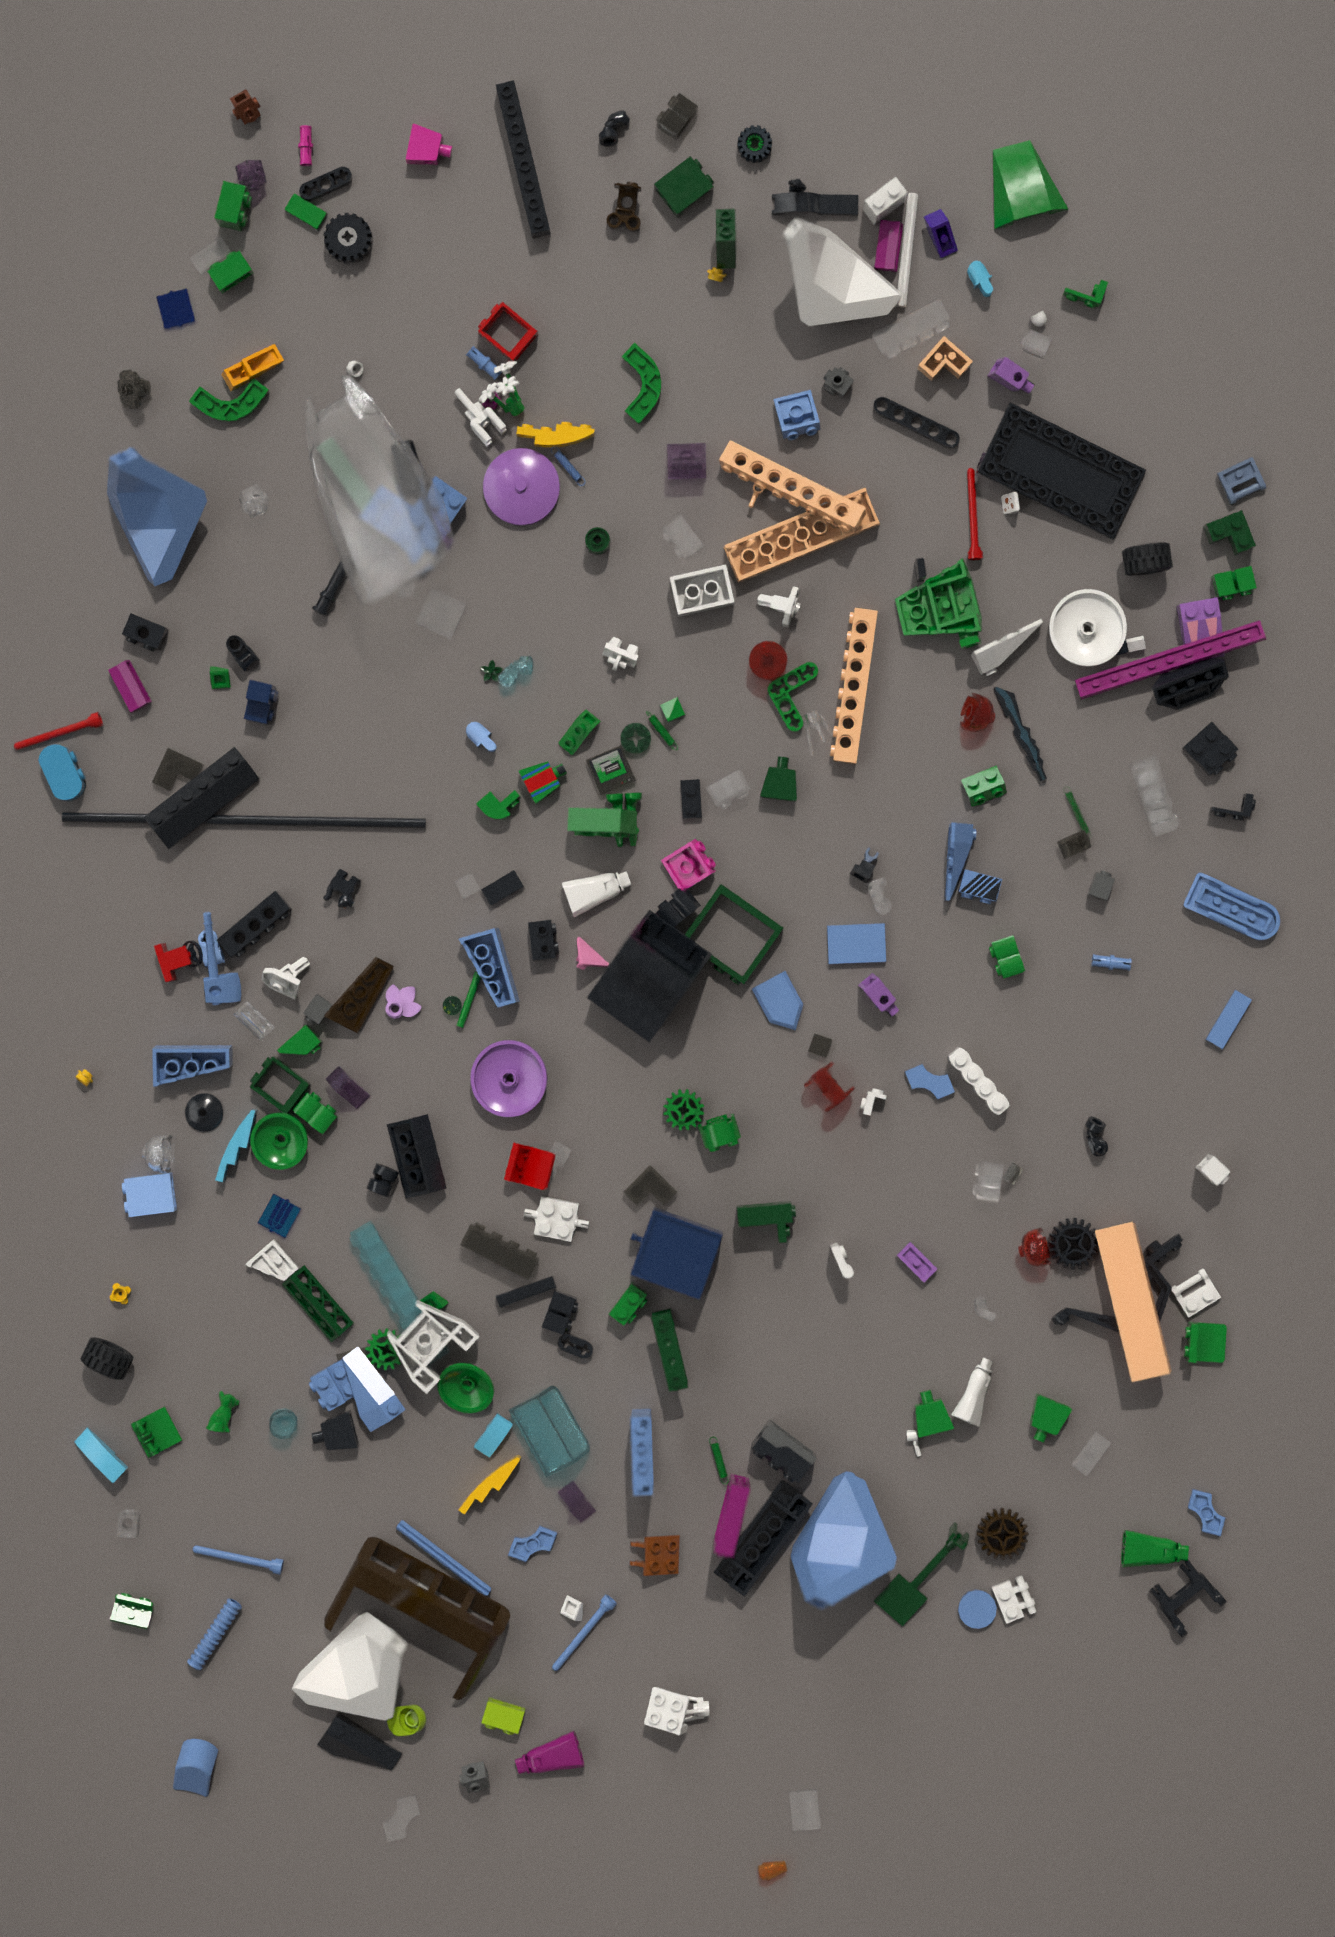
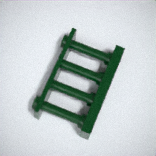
[651,1308,688,1392]

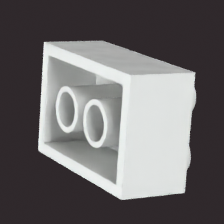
[670,565,734,617]

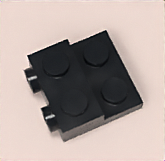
[1182,722,1239,776]

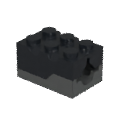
[751,1419,817,1483]

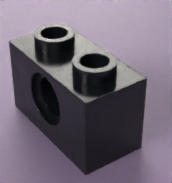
[122,613,169,652]

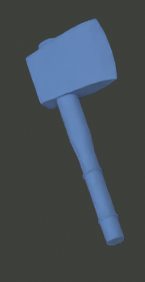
[203,912,241,1005]

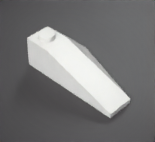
[971,619,1043,676]

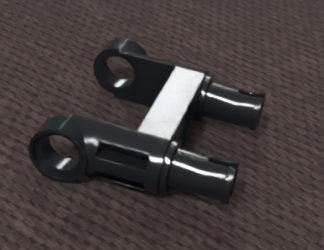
[1149,1560,1227,1638]

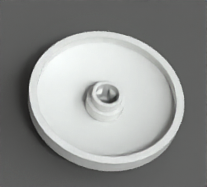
[1049,589,1127,667]

